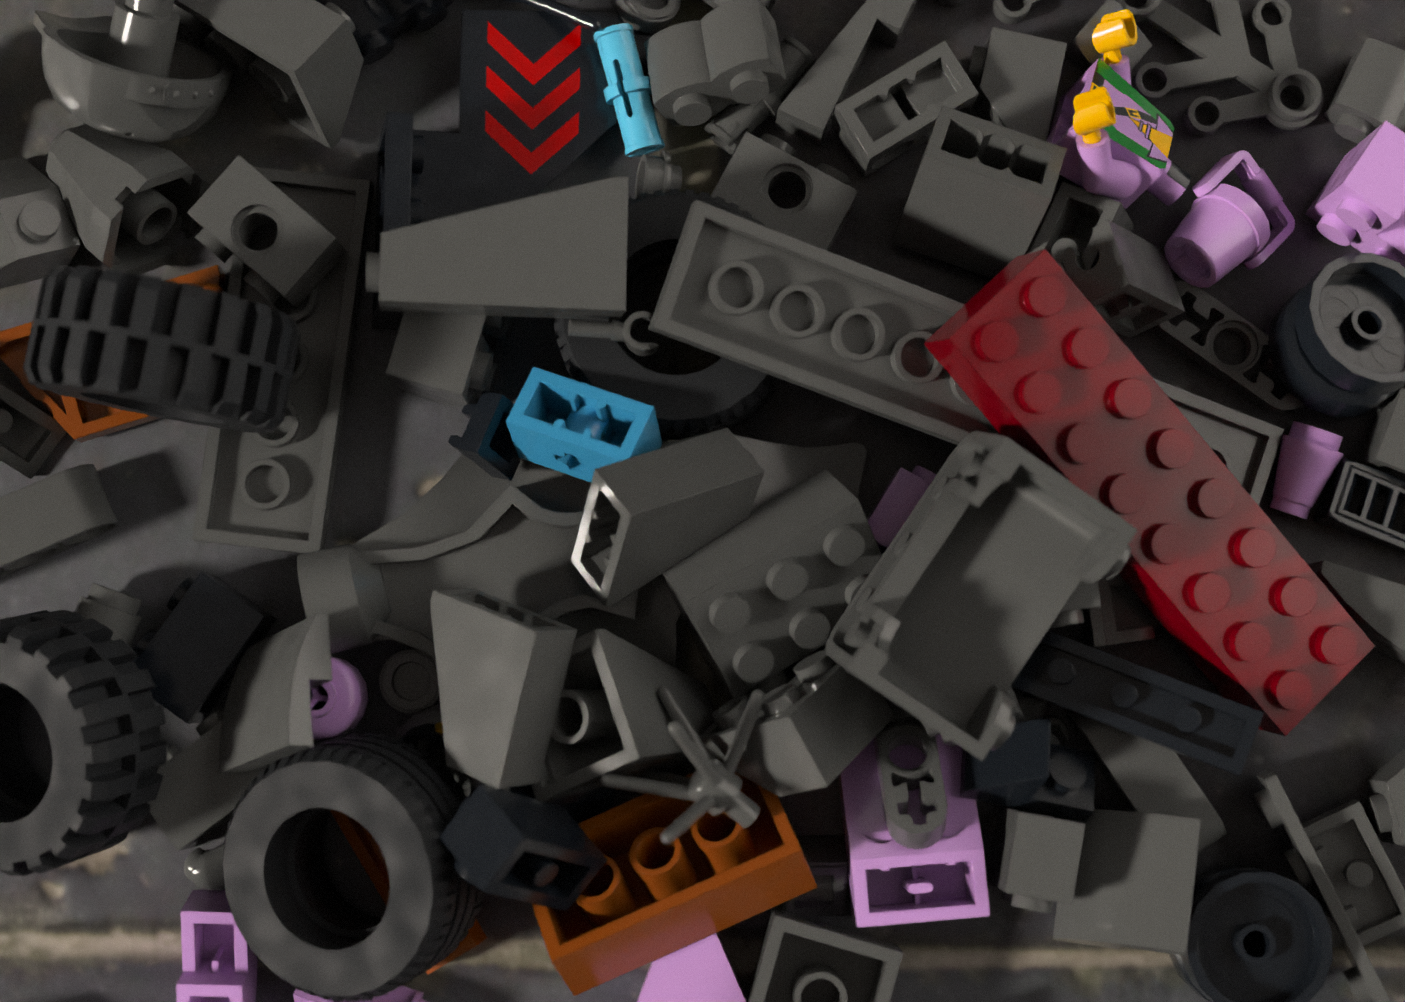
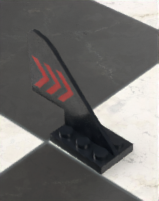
[372,10,656,330]

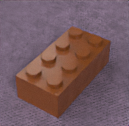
[531,772,817,996]

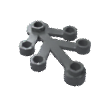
[1116,0,1324,138]

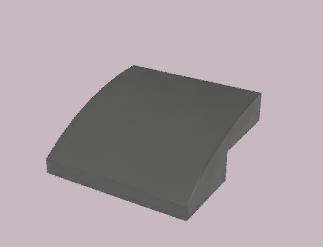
[220,614,332,774]
[1053,809,1201,956]

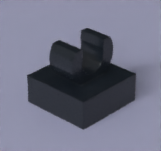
[448,391,521,481]

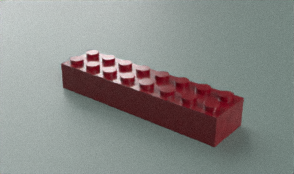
[923,249,1375,736]

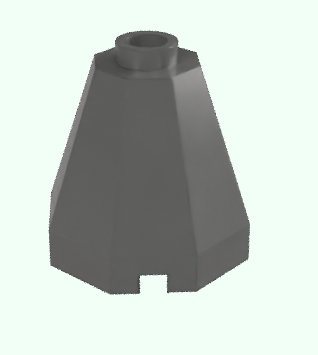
[46,124,210,275]

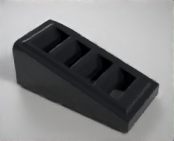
[1313,458,1405,553]

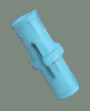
[593,23,665,158]

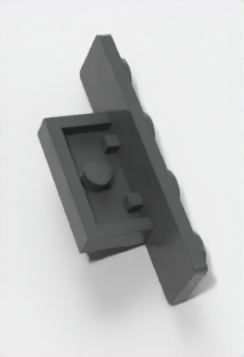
[1253,769,1405,1002]

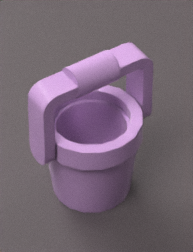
[1164,150,1295,288]

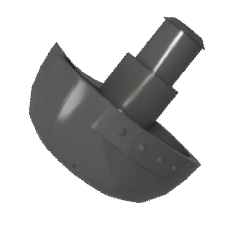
[33,0,234,142]

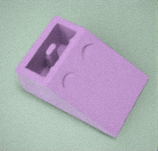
[838,734,990,928]

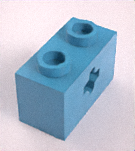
[506,367,662,482]

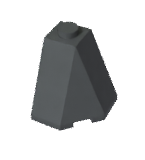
[531,629,715,802]

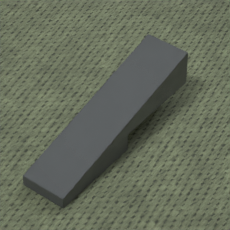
[775,0,917,147]

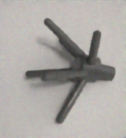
[600,687,765,844]

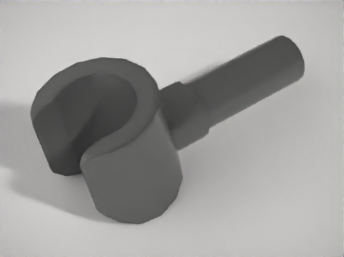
[568,311,659,356]

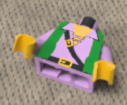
[1047,9,1191,209]

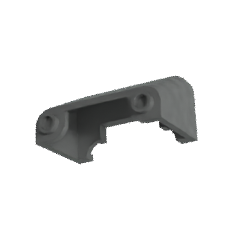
[825,431,1138,761]

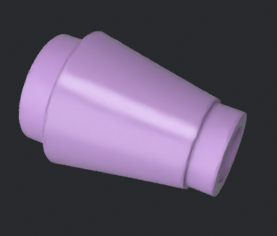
[1270,421,1344,519]

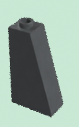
[366,176,629,321]

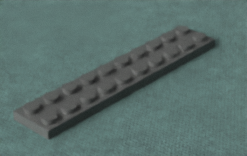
[648,200,1284,505]

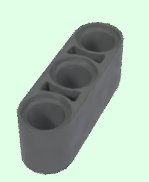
[0,464,118,578]
[1066,711,1227,853]

